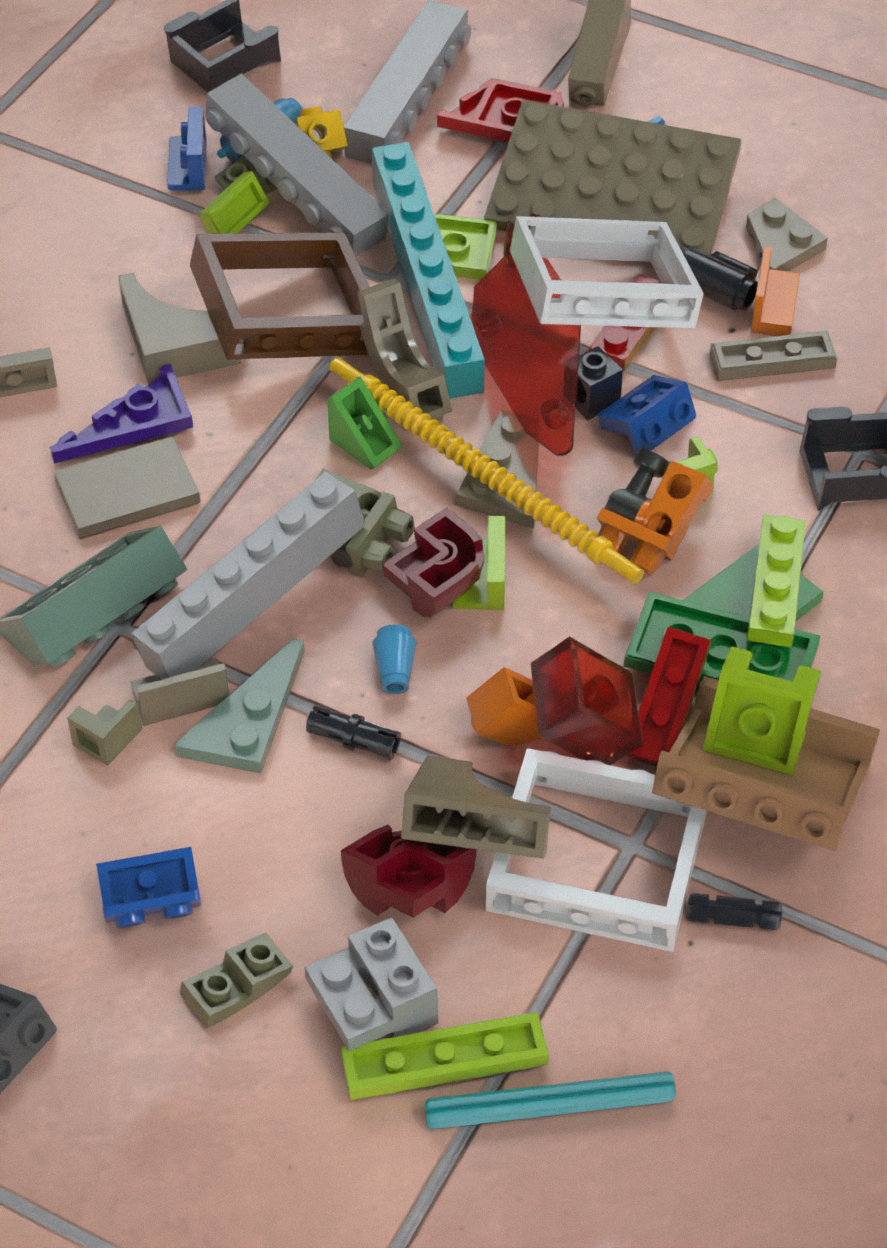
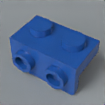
[96,847,201,928]

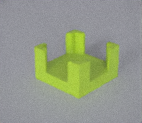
[702,646,821,776]

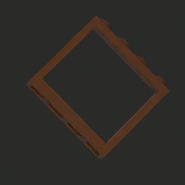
[190,232,370,360]

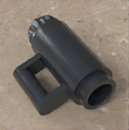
[679,245,758,311]

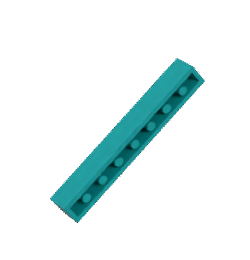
[372,142,485,399]

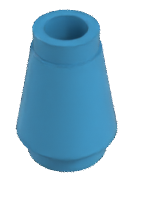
[372,625,417,694]

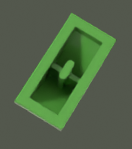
[327,376,403,469]

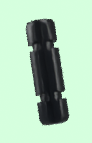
[687,893,782,930]

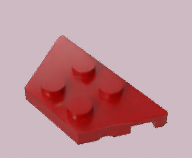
[437,78,564,142]

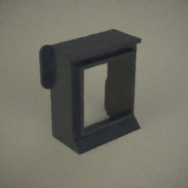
[164,0,281,93]
[800,407,887,511]

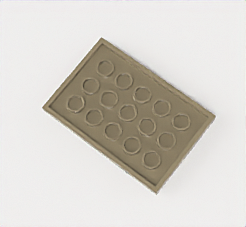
[484,99,742,255]

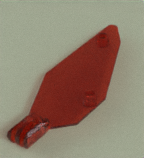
[471,214,581,456]

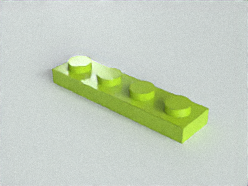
[747,514,806,647]
[341,1012,549,1101]

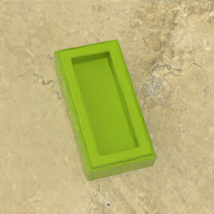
[198,171,270,234]

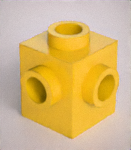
[293,106,348,159]

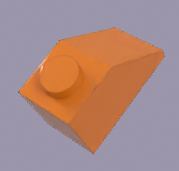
[466,667,576,746]

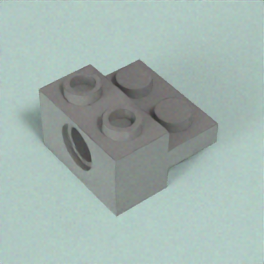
[304,917,439,1051]

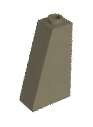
[568,0,631,105]

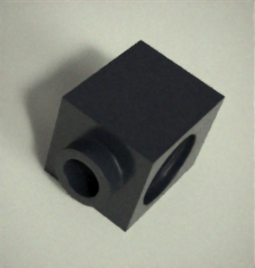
[564,346,623,421]

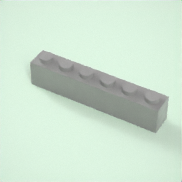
[344,0,472,163]
[205,73,389,257]
[131,472,366,679]

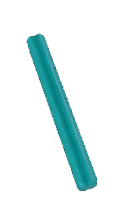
[424,1071,676,1129]

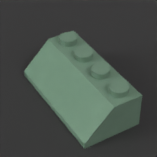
[0,526,187,667]

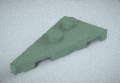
[176,639,305,773]

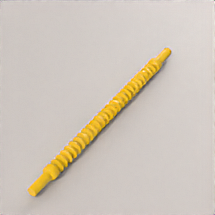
[329,357,644,585]

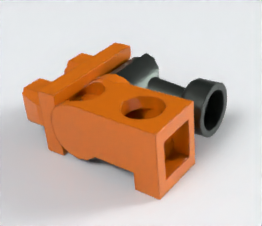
[596,448,714,575]

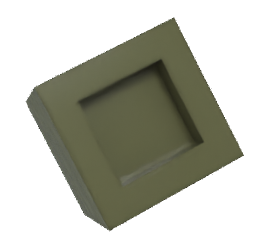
[67,700,142,766]

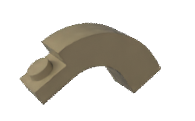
[357,278,452,419]

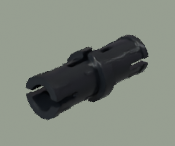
[306,705,401,760]

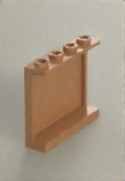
[652,676,880,851]

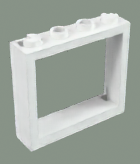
[510,216,704,328]
[486,748,707,952]

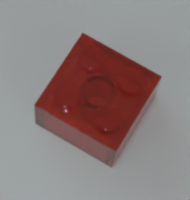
[530,636,643,766]

